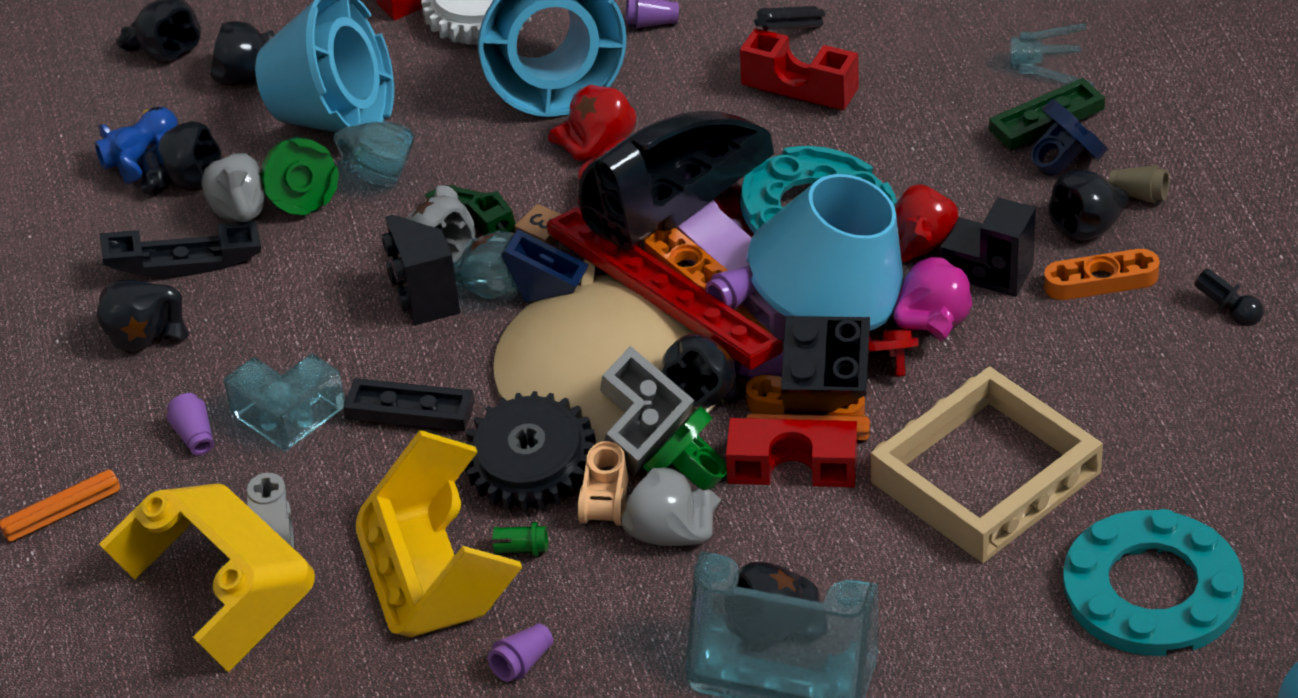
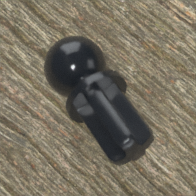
[1194,268,1264,326]

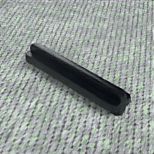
[754,6,826,30]

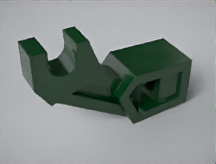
[425,185,516,243]

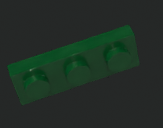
[989,78,1105,151]

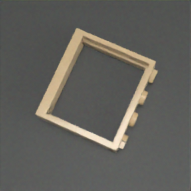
[870,366,1103,564]

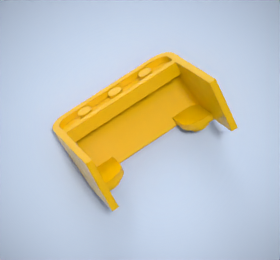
[356,430,522,637]
[99,483,315,673]

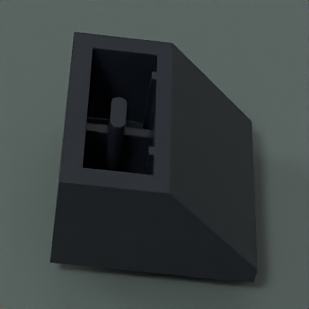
[381,215,460,326]
[781,316,870,415]

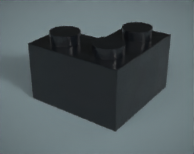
[941,197,1036,297]

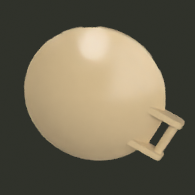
[493,258,734,443]

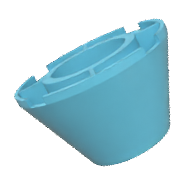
[255,0,394,138]
[478,0,626,117]
[746,174,904,331]

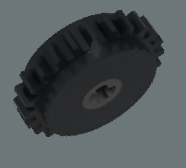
[465,391,597,512]

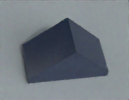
[502,229,589,303]

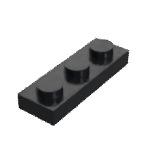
[343,378,475,431]

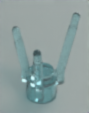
[1010,23,1094,87]

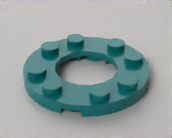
[740,146,897,233]
[1063,509,1244,656]

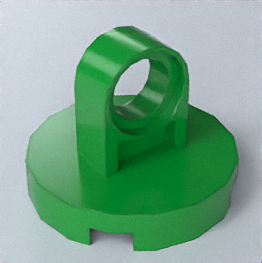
[261,137,339,215]
[643,406,727,490]

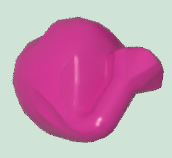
[894,257,972,342]

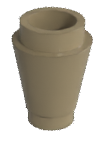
[1109,165,1170,204]

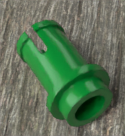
[493,522,548,557]

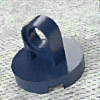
[1031,99,1108,175]

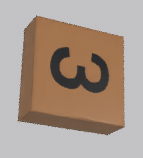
[514,204,561,245]

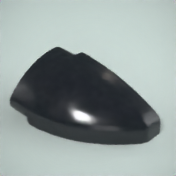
[579,111,774,251]

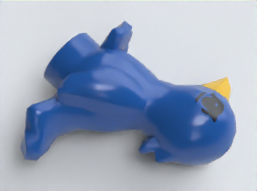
[95,106,178,184]

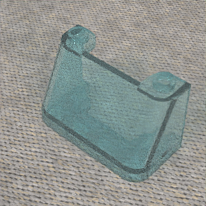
[685,551,879,698]

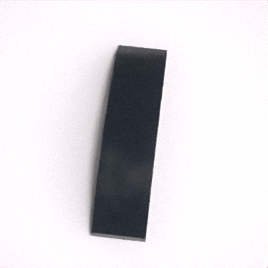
[100,221,261,277]

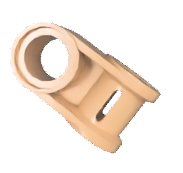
[578,441,629,526]

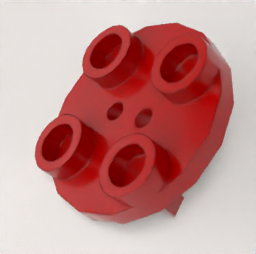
[868,329,919,377]

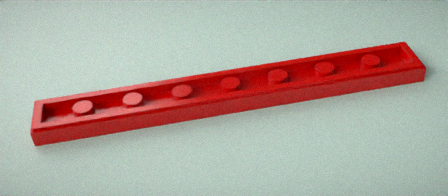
[546,207,782,370]

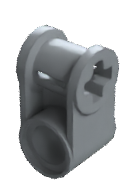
[247,473,294,548]

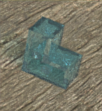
[223,353,345,452]

